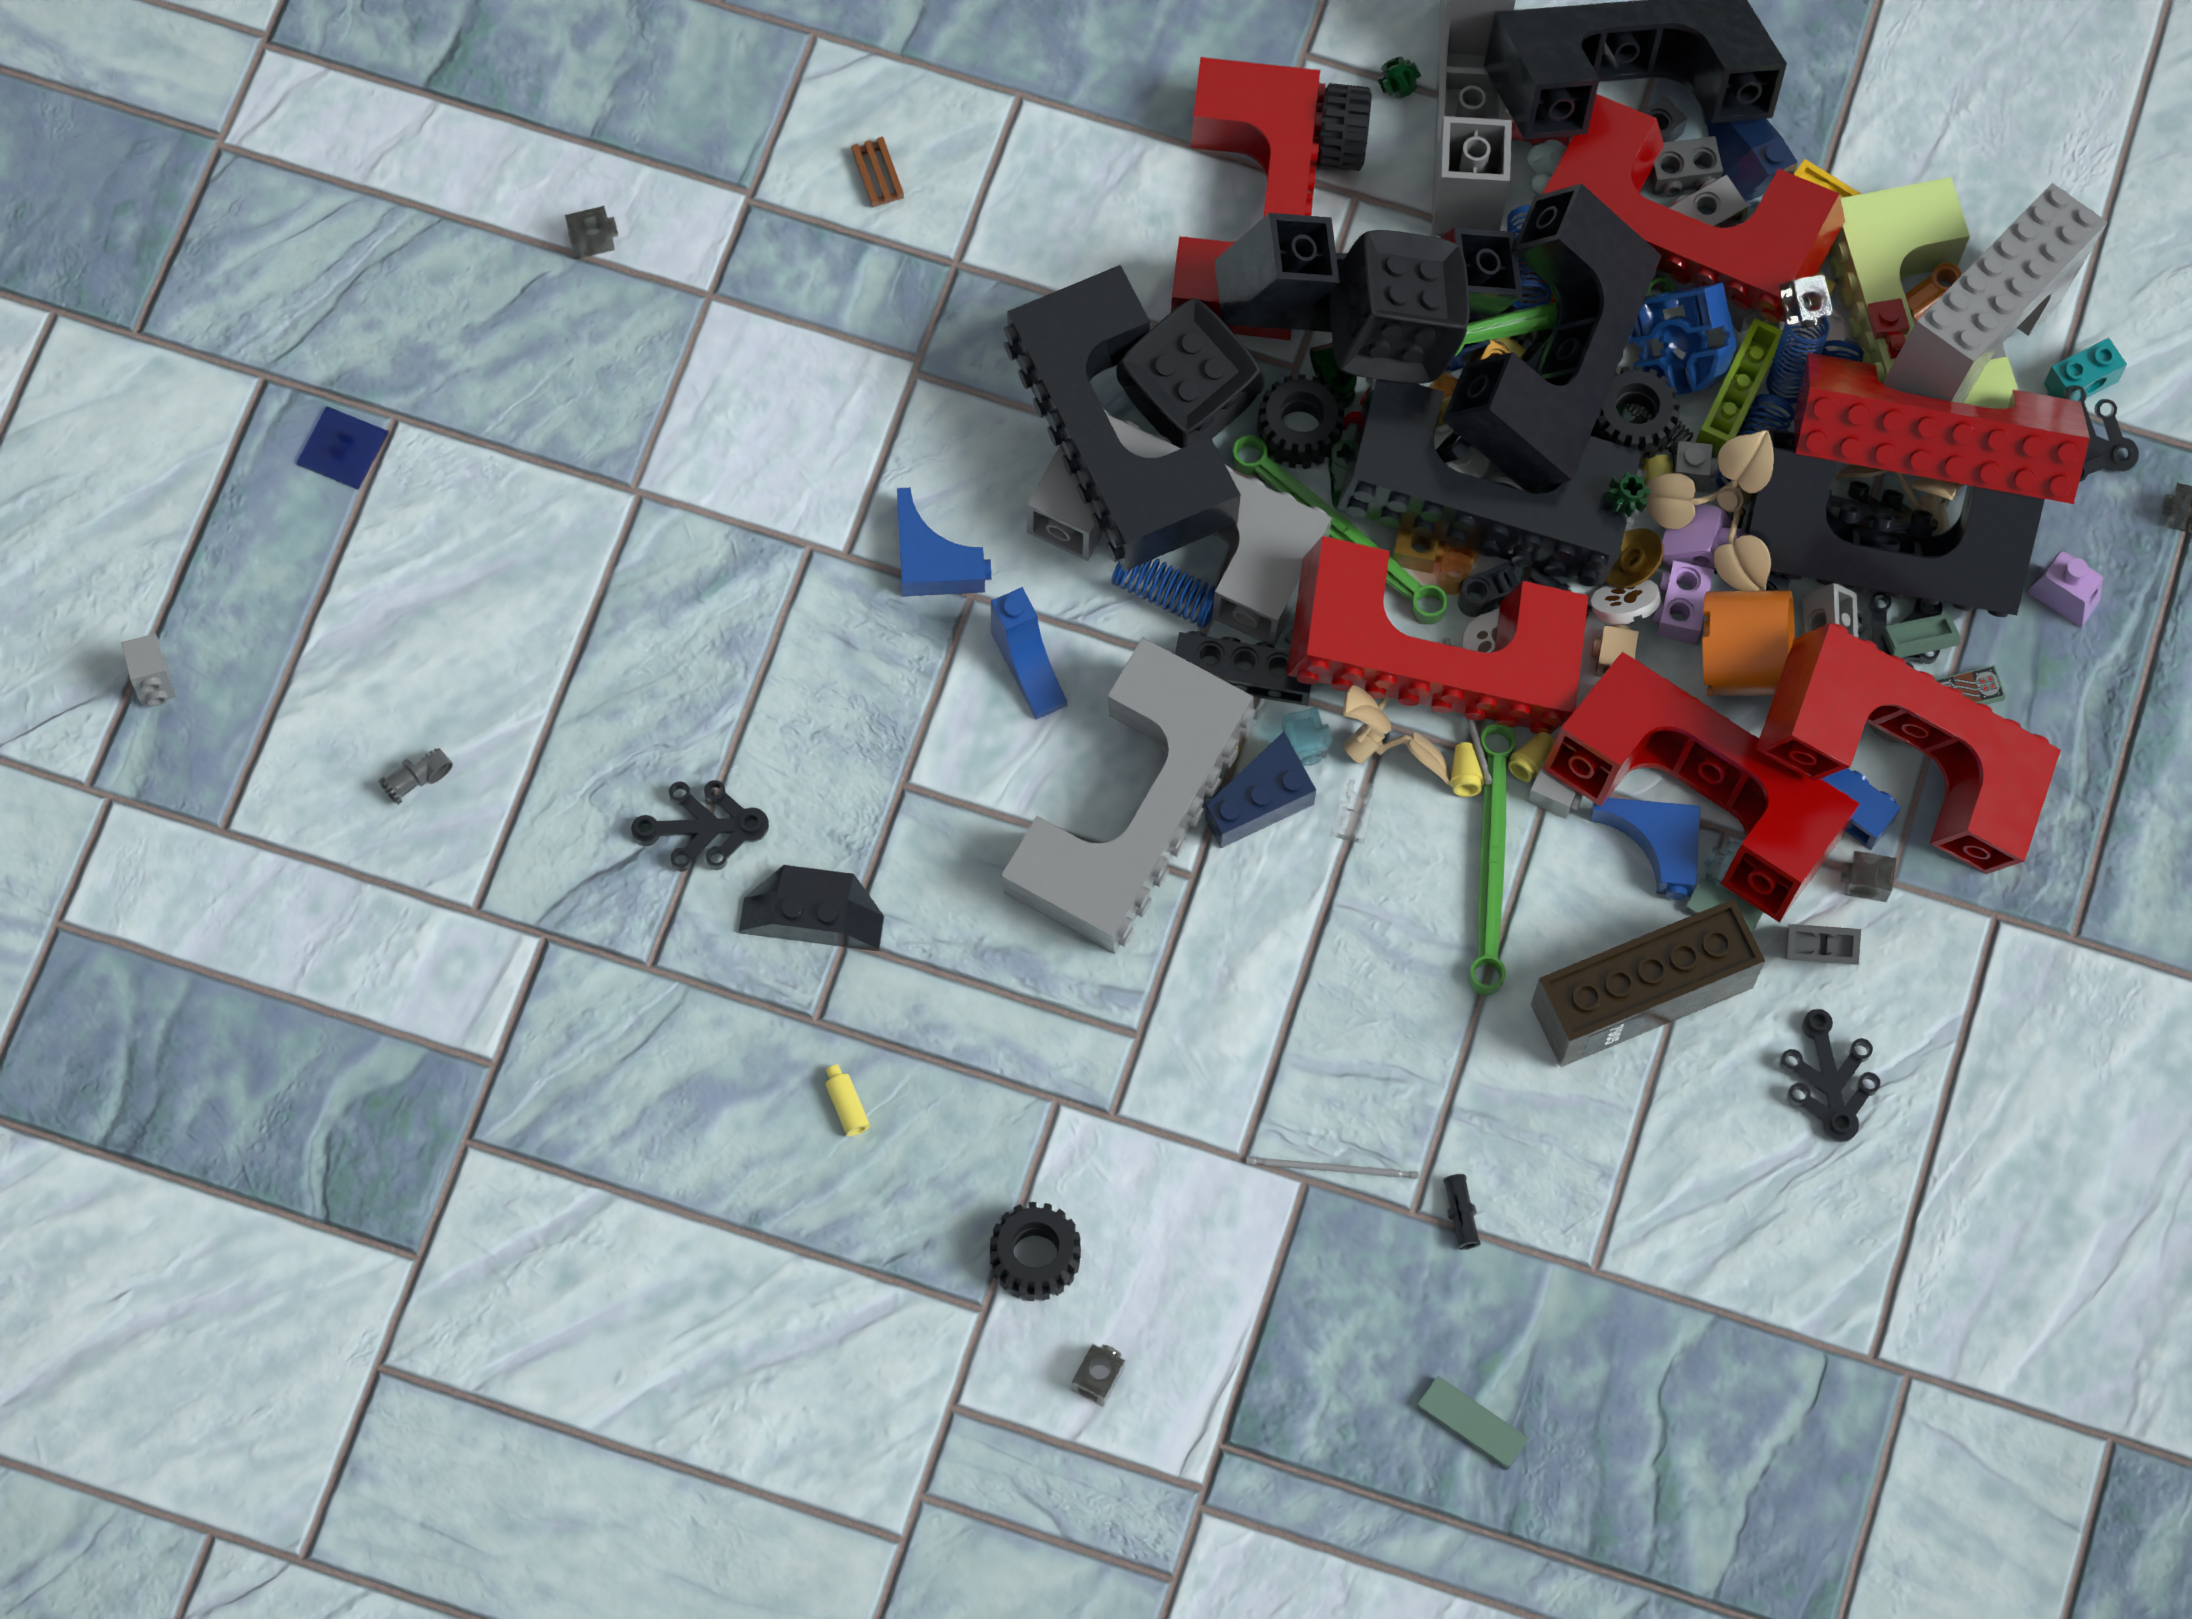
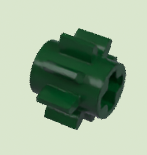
[1377,57,1421,99]
[1605,471,1651,517]

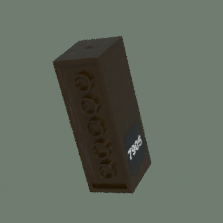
[1531,899,1765,1067]

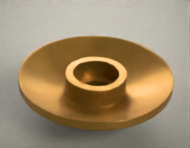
[1605,528,1664,589]

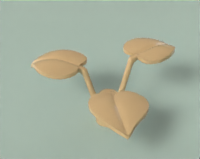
[1645,430,1774,591]
[1836,464,1965,533]
[1343,685,1450,787]

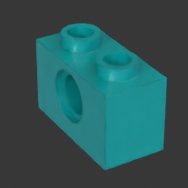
[2044,337,2127,401]

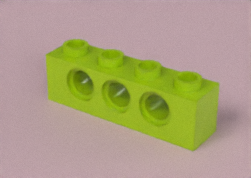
[1695,318,1782,456]

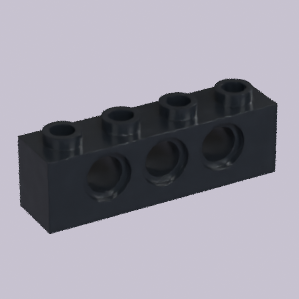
[1175,631,1312,706]

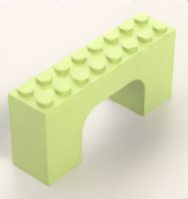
[1830,177,2018,409]

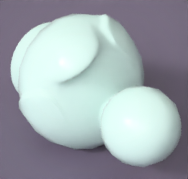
[1527,139,1566,195]

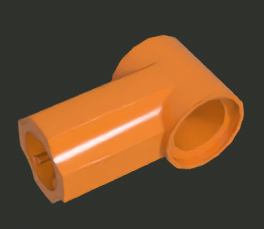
[1905,263,1962,325]

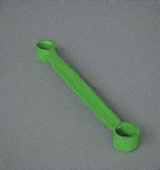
[1455,275,1675,356]
[1232,435,1448,625]
[1468,723,1516,995]

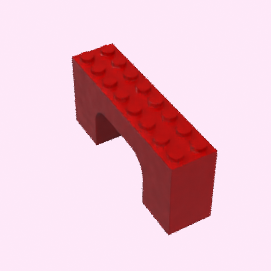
[1171,57,1326,340]
[1542,94,1845,323]
[1794,353,2090,504]
[1287,536,1589,734]
[1756,623,2061,874]
[1542,651,1860,923]

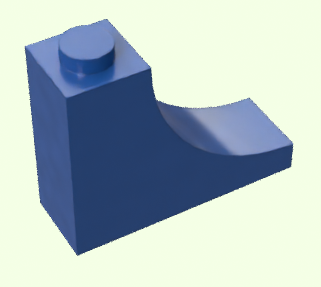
[897,487,992,597]
[991,587,1067,720]
[1590,798,1700,900]

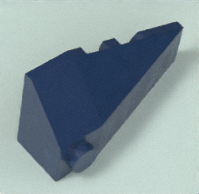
[1700,105,1798,202]

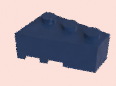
[1205,732,1316,848]

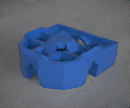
[1628,282,1737,395]

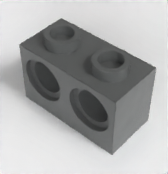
[1649,136,1723,196]
[1785,924,1861,965]

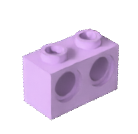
[1652,560,1714,645]

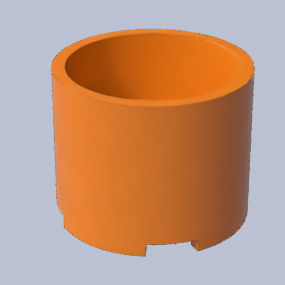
[1702,590,1795,696]

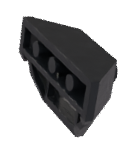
[739,865,884,951]

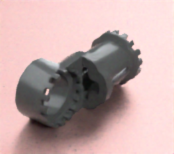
[379,748,453,805]

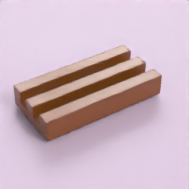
[851,136,904,208]

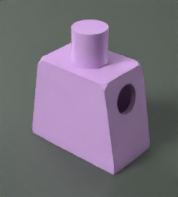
[1662,504,1745,570]
[2026,551,2103,628]

